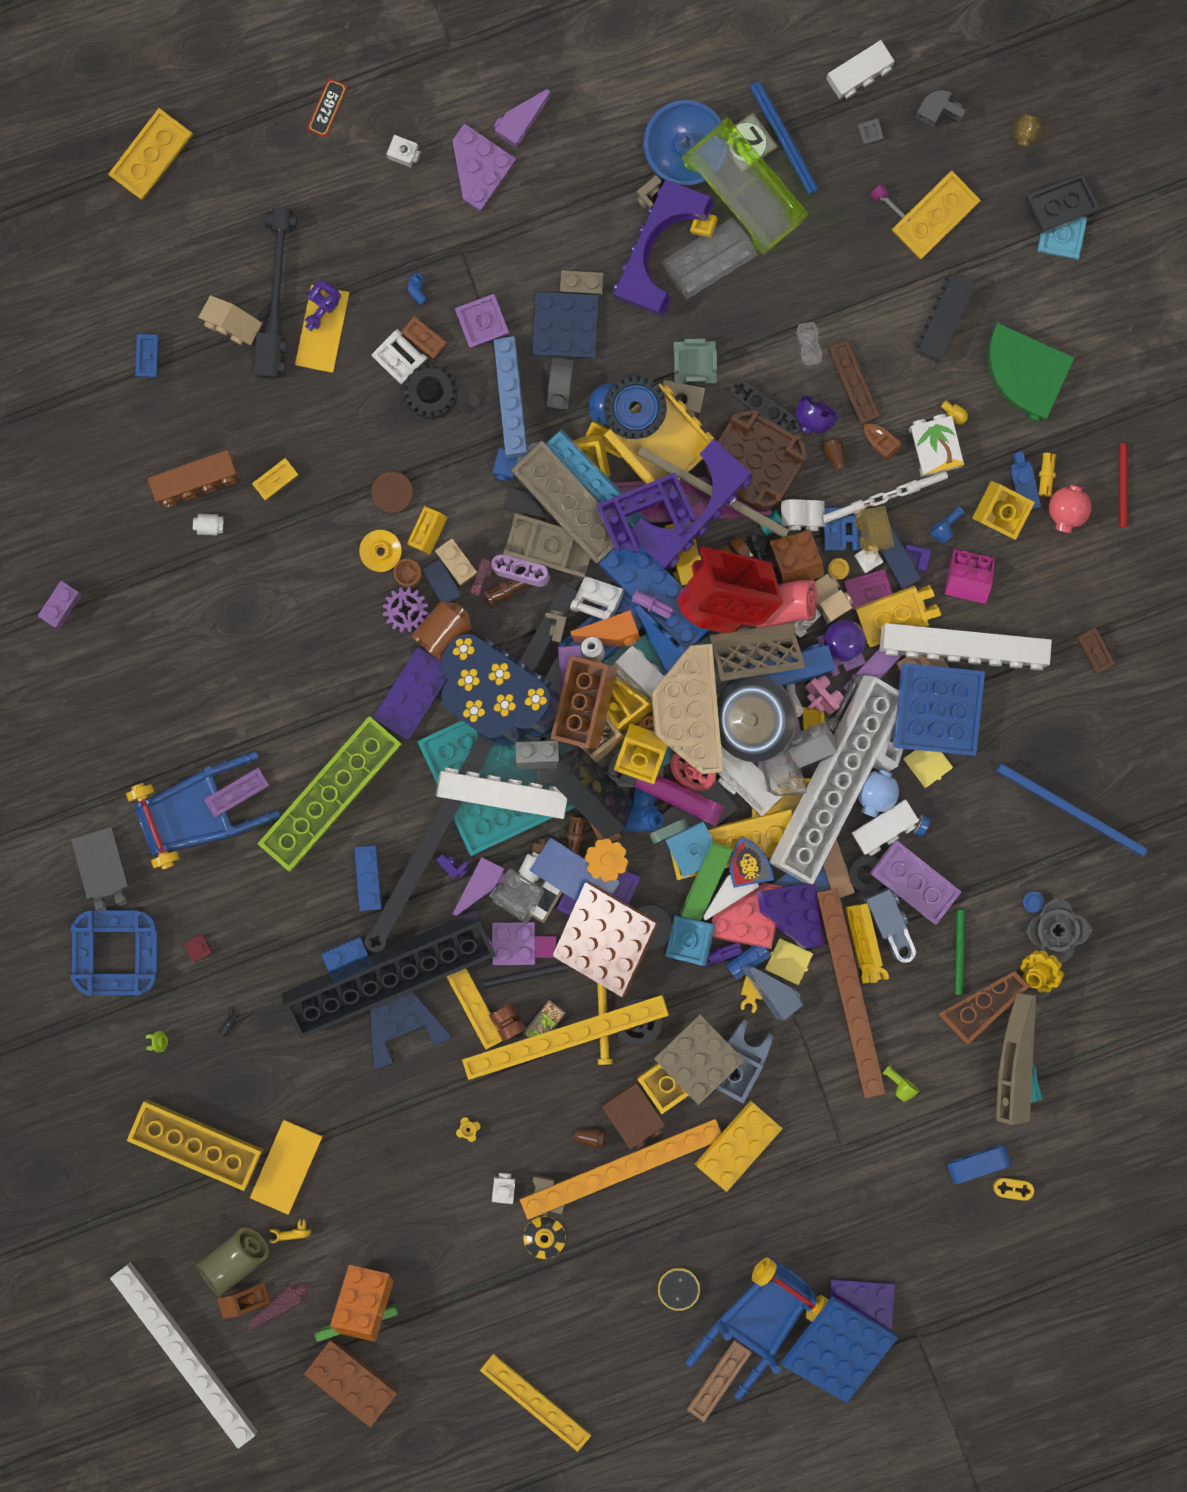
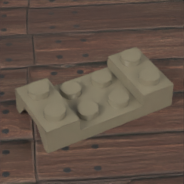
[503,513,590,579]

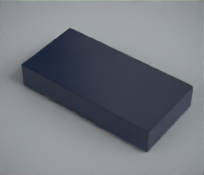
[422,559,461,602]

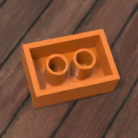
[330,1265,394,1342]

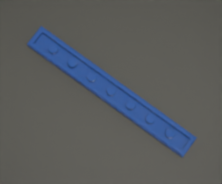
[995,764,1147,856]

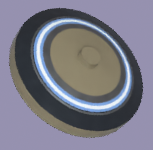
[717,676,797,762]

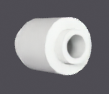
[193,514,223,535]
[581,637,605,662]
[518,852,539,884]

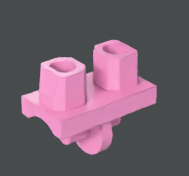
[804,675,844,715]

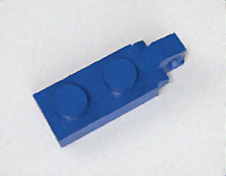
[1010,452,1041,510]

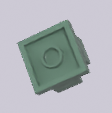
[673,339,717,385]

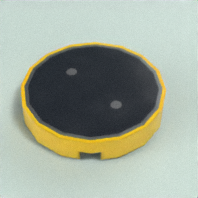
[658,1268,700,1311]

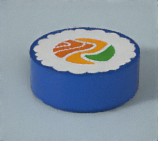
[913,814,930,837]

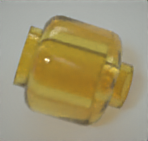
[1012,114,1042,146]

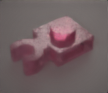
[471,558,493,596]

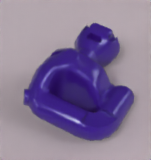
[305,281,341,332]

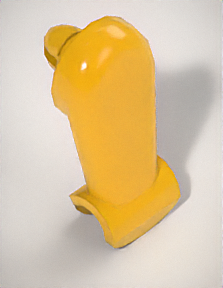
[270,1219,311,1243]

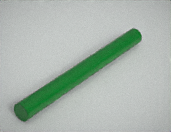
[955,910,965,995]

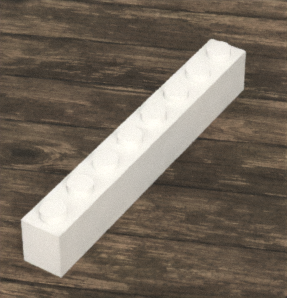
[880,623,1052,670]

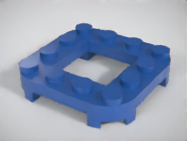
[70,910,158,996]

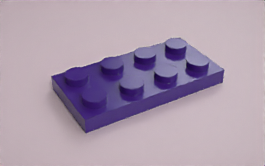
[373,647,447,741]

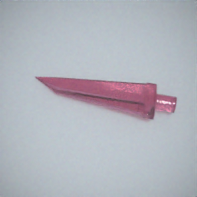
[247,1284,308,1332]

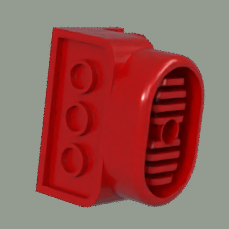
[677,546,783,633]

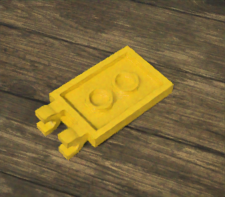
[855,585,941,648]
[845,903,889,983]

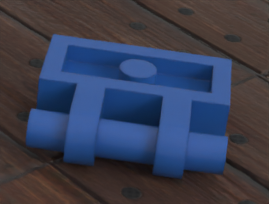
[824,508,862,551]

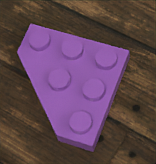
[452,123,516,212]

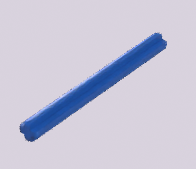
[751,81,818,195]

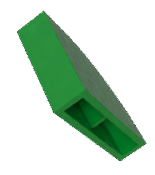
[988,323,1074,423]

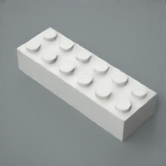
[436,768,567,819]

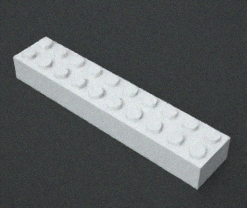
[769,676,899,884]

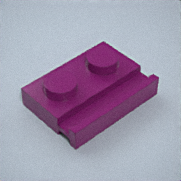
[844,569,892,611]

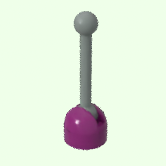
[870,183,910,221]

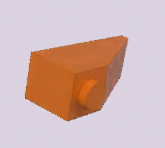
[571,611,641,647]

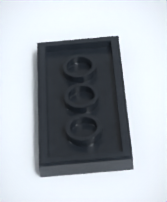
[649,780,738,860]

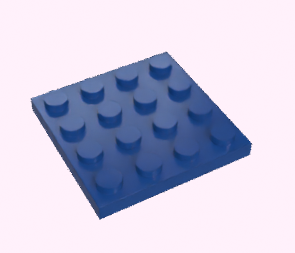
[893,663,985,756]
[781,1296,898,1403]

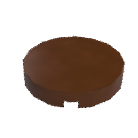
[371,471,413,514]

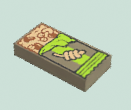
[523,1000,566,1038]

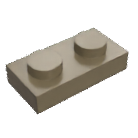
[560,270,603,295]

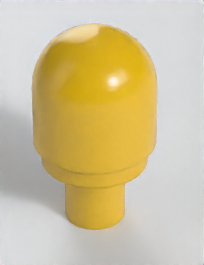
[940,400,968,425]

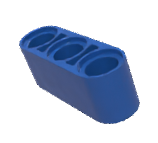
[947,1144,1012,1184]

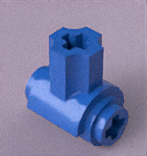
[624,788,663,832]

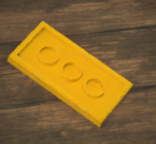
[108,108,193,201]
[892,170,981,260]
[250,1120,323,1215]

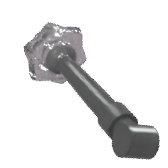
[824,674,863,732]

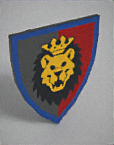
[730,836,774,888]

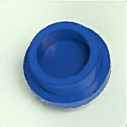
[1023,891,1044,913]

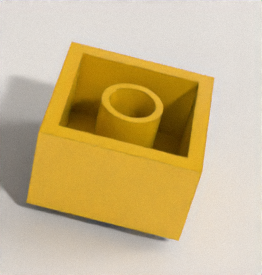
[637,1063,689,1114]

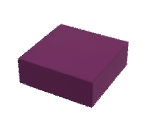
[535,936,556,958]

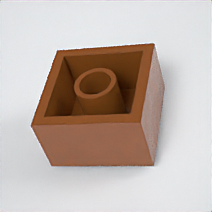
[770,530,824,584]

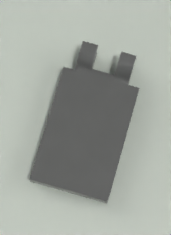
[71,827,129,913]

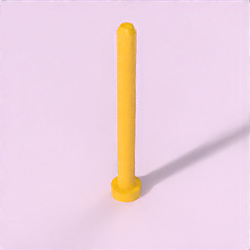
[597,983,613,1065]

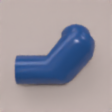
[408,273,427,305]

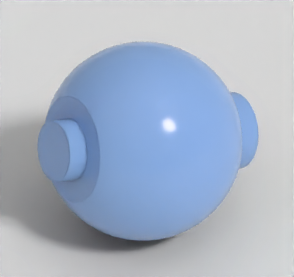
[858,769,899,817]

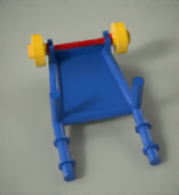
[126,751,281,870]
[685,1258,829,1401]

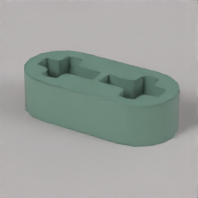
[649,818,690,844]

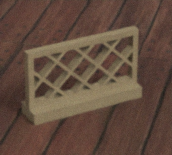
[710,623,805,681]

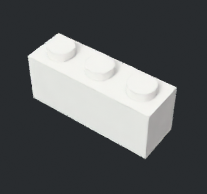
[826,40,894,99]
[850,799,919,856]

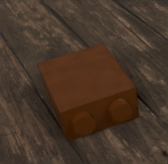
[601,1082,665,1149]

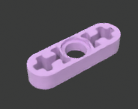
[491,555,550,587]

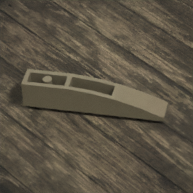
[996,993,1036,1125]

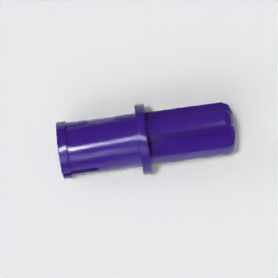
[703,942,742,968]

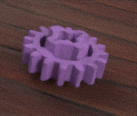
[383,587,428,633]

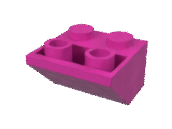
[945,549,995,604]

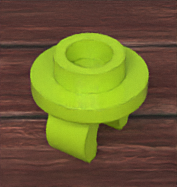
[146,1031,168,1052]

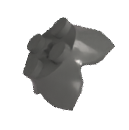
[1027,898,1092,963]

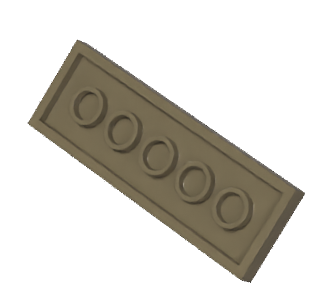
[510,441,614,563]

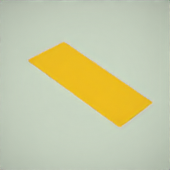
[295,285,349,372]

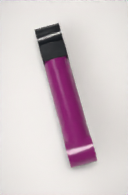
[602,751,725,826]

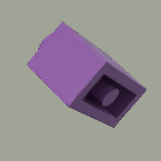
[38,581,82,629]

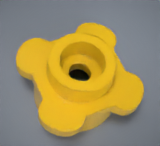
[456,1117,480,1142]

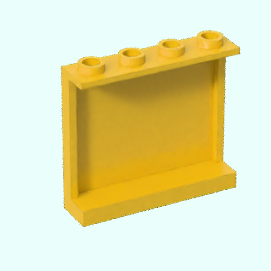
[602,383,715,484]

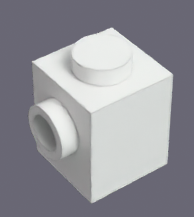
[387,135,421,168]

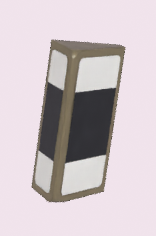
[526,881,562,923]

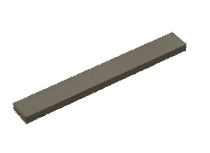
[637,446,789,537]

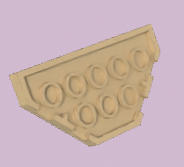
[651,644,723,774]

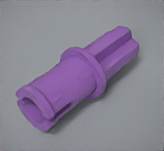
[632,589,674,619]

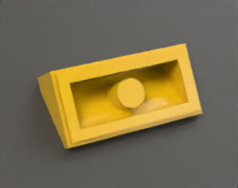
[407,506,447,554]

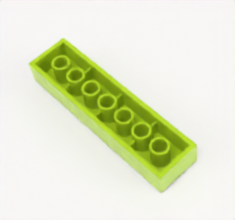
[258,716,403,872]

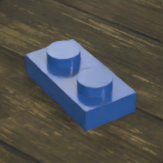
[135,334,159,378]

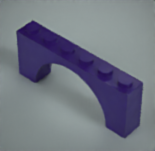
[614,180,715,317]
[631,439,753,569]

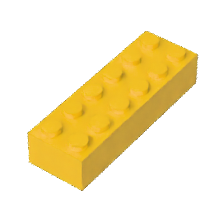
[127,1100,263,1191]

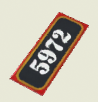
[307,78,348,137]

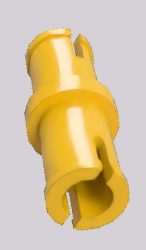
[1038,453,1056,497]

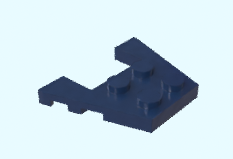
[370,991,452,1070]

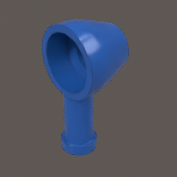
[929,506,965,543]

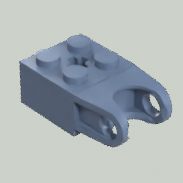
[863,889,916,963]
[716,1019,774,1103]

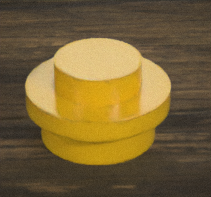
[828,558,849,580]

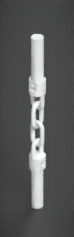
[822,471,948,523]

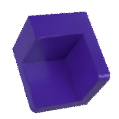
[904,545,931,572]

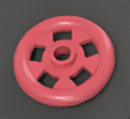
[670,752,716,792]

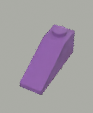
[494,89,551,148]
[453,857,506,916]

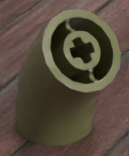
[196,1227,269,1297]

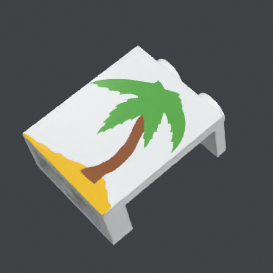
[909,414,964,477]

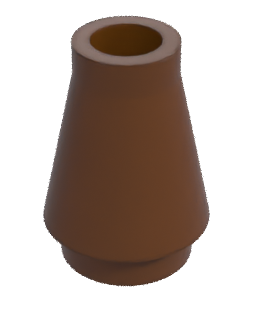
[822,437,846,470]
[574,1128,606,1149]

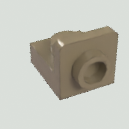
[636,175,662,210]
[545,610,567,644]

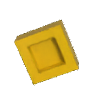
[690,214,718,238]

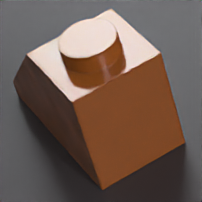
[217,1283,270,1319]

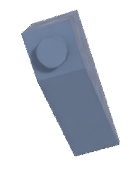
[742,965,803,1020]

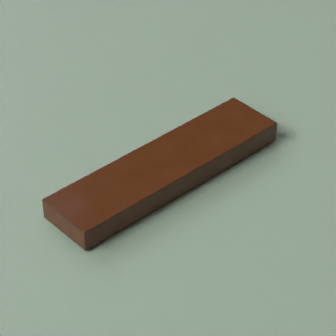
[828,339,880,425]

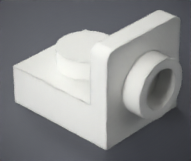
[492,1173,516,1204]

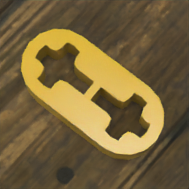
[993,1177,1034,1201]

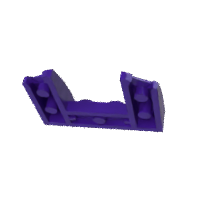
[596,473,696,553]

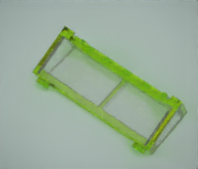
[681,117,808,255]

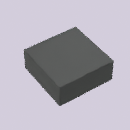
[857,118,884,146]

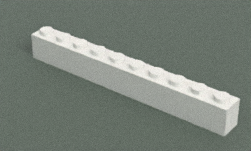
[614,646,784,816]
[110,1262,258,1449]

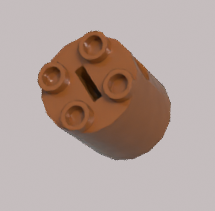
[411,601,473,662]

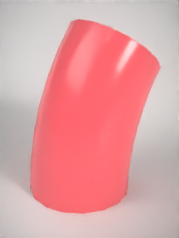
[756,580,817,628]

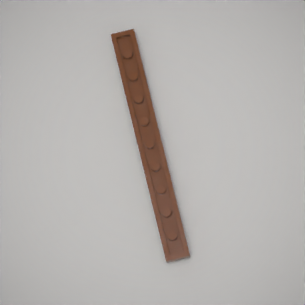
[816,888,885,1098]

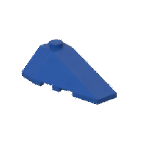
[633,604,686,675]

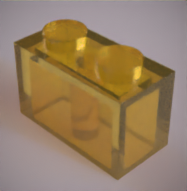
[855,506,894,555]

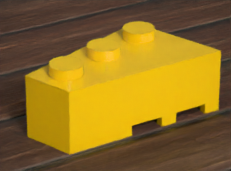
[607,674,653,731]

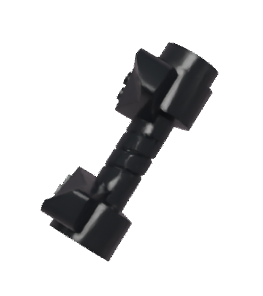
[747,534,779,576]

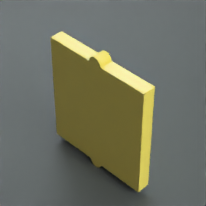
[903,750,953,788]
[765,938,813,985]

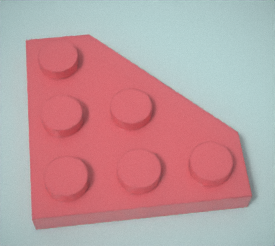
[711,883,783,949]

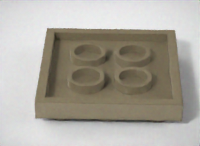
[654,1014,744,1105]

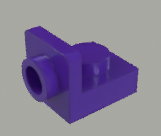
[436,854,469,879]

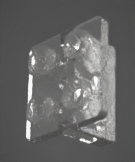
[489,869,544,923]

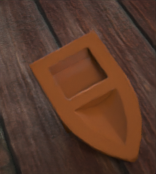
[864,423,902,460]

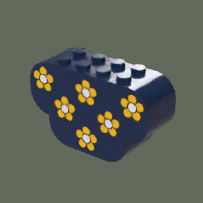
[440,634,560,746]

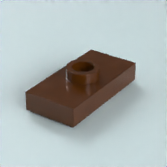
[1076,627,1115,674]

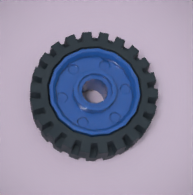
[603,376,667,439]

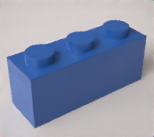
[354,846,383,911]

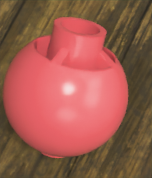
[1049,484,1092,533]

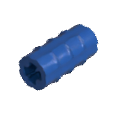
[726,946,771,980]

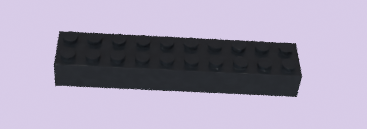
[282,910,496,1038]

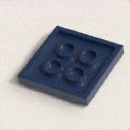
[533,292,599,359]

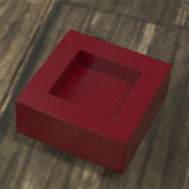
[184,934,212,962]

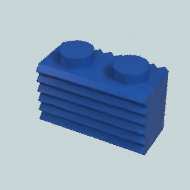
[322,937,370,973]

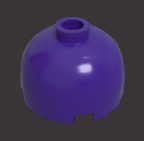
[796,395,839,434]
[824,620,866,662]

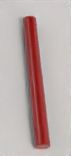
[1119,443,1128,528]

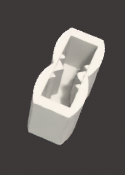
[781,499,825,532]

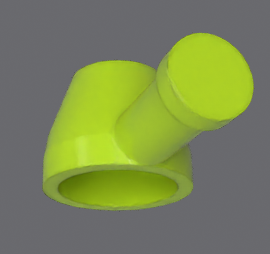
[883,1065,919,1102]

